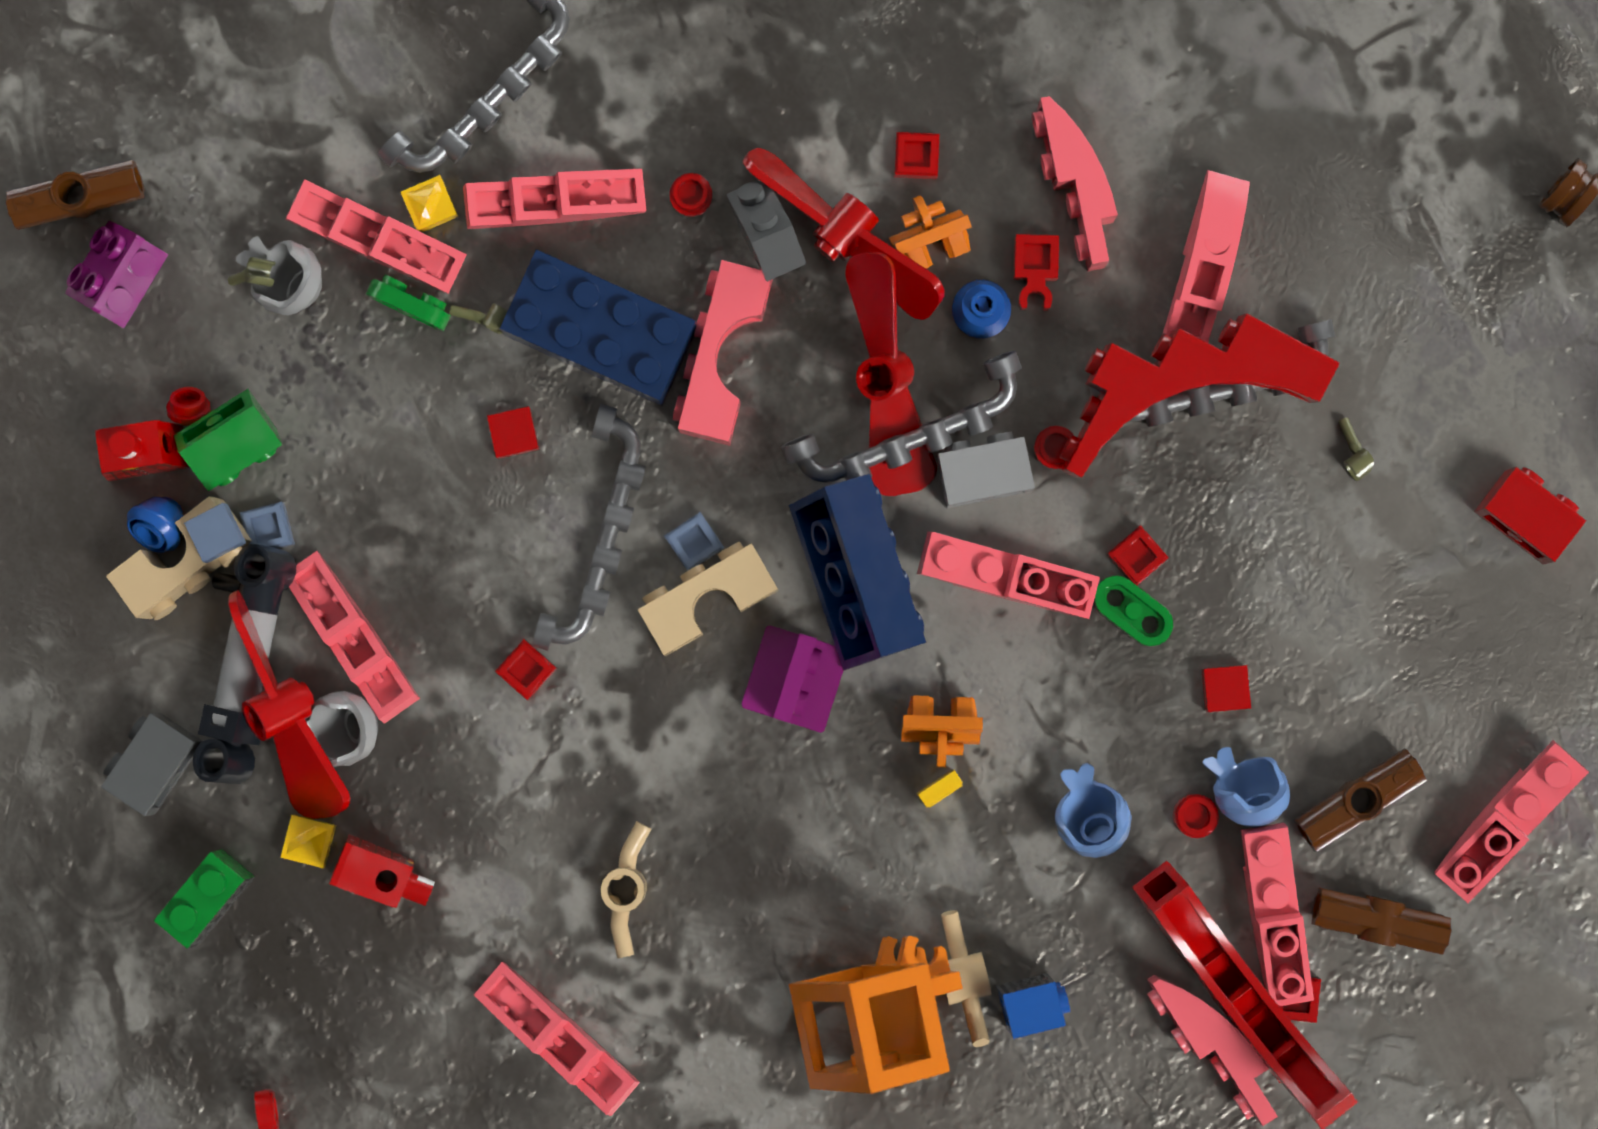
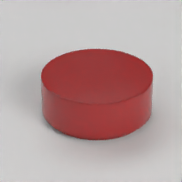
[1173,794,1219,838]
[254,1089,279,1129]

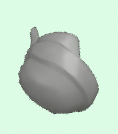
[236,236,322,316]
[306,691,378,767]

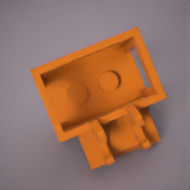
[789,936,963,1094]

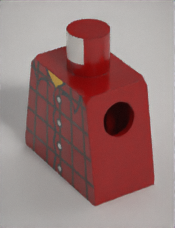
[95,420,190,481]
[329,834,435,908]

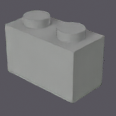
[936,432,1035,509]

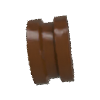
[1539,158,1598,228]

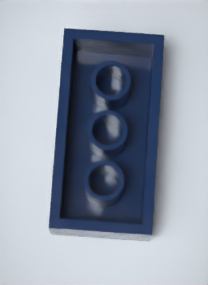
[500,249,696,406]
[789,474,926,671]

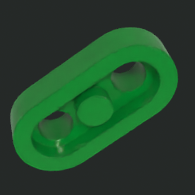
[365,275,451,332]
[1094,576,1173,646]

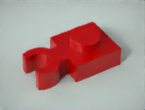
[1013,234,1059,311]

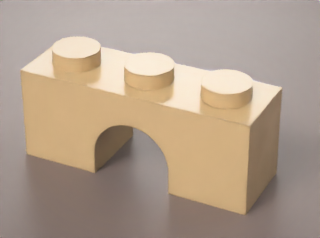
[106,496,252,620]
[638,542,778,656]

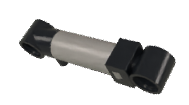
[193,544,296,784]

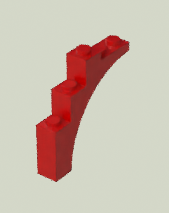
[1059,313,1340,478]
[1132,860,1358,1129]

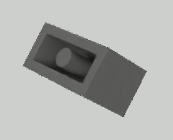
[726,180,807,281]
[101,713,202,816]

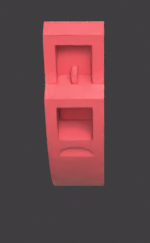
[1032,96,1118,271]
[1163,170,1250,343]
[917,531,1100,619]
[1434,740,1589,903]
[1241,823,1314,1006]
[1147,975,1278,1126]

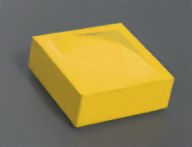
[401,175,459,232]
[280,814,336,868]

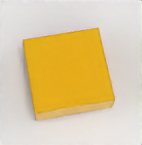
[916,769,963,808]

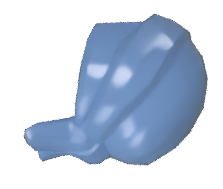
[1202,747,1290,828]
[1055,763,1132,858]

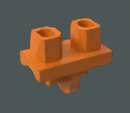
[888,195,972,269]
[901,695,983,768]

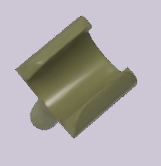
[228,257,276,287]
[450,303,507,334]
[1338,418,1374,481]

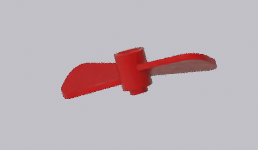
[743,148,944,320]
[845,252,937,496]
[228,590,350,819]

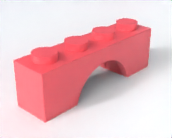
[672,260,773,446]

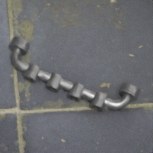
[377,0,570,173]
[1089,319,1335,427]
[781,351,1022,483]
[531,404,646,651]

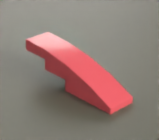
[463,169,646,229]
[285,179,467,294]
[289,551,420,724]
[474,962,640,1116]

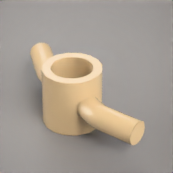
[601,821,651,958]
[941,910,992,1047]

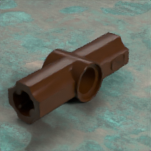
[5,160,145,230]
[1294,748,1427,852]
[1311,887,1452,955]

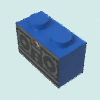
[996,973,1071,1039]

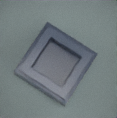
[240,502,295,549]
[184,503,246,563]
[664,512,725,571]

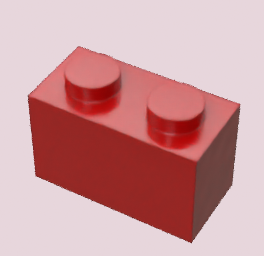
[1474,467,1587,564]

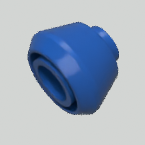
[952,280,1011,339]
[127,497,183,553]

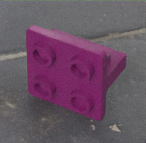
[65,220,169,328]
[741,625,843,733]

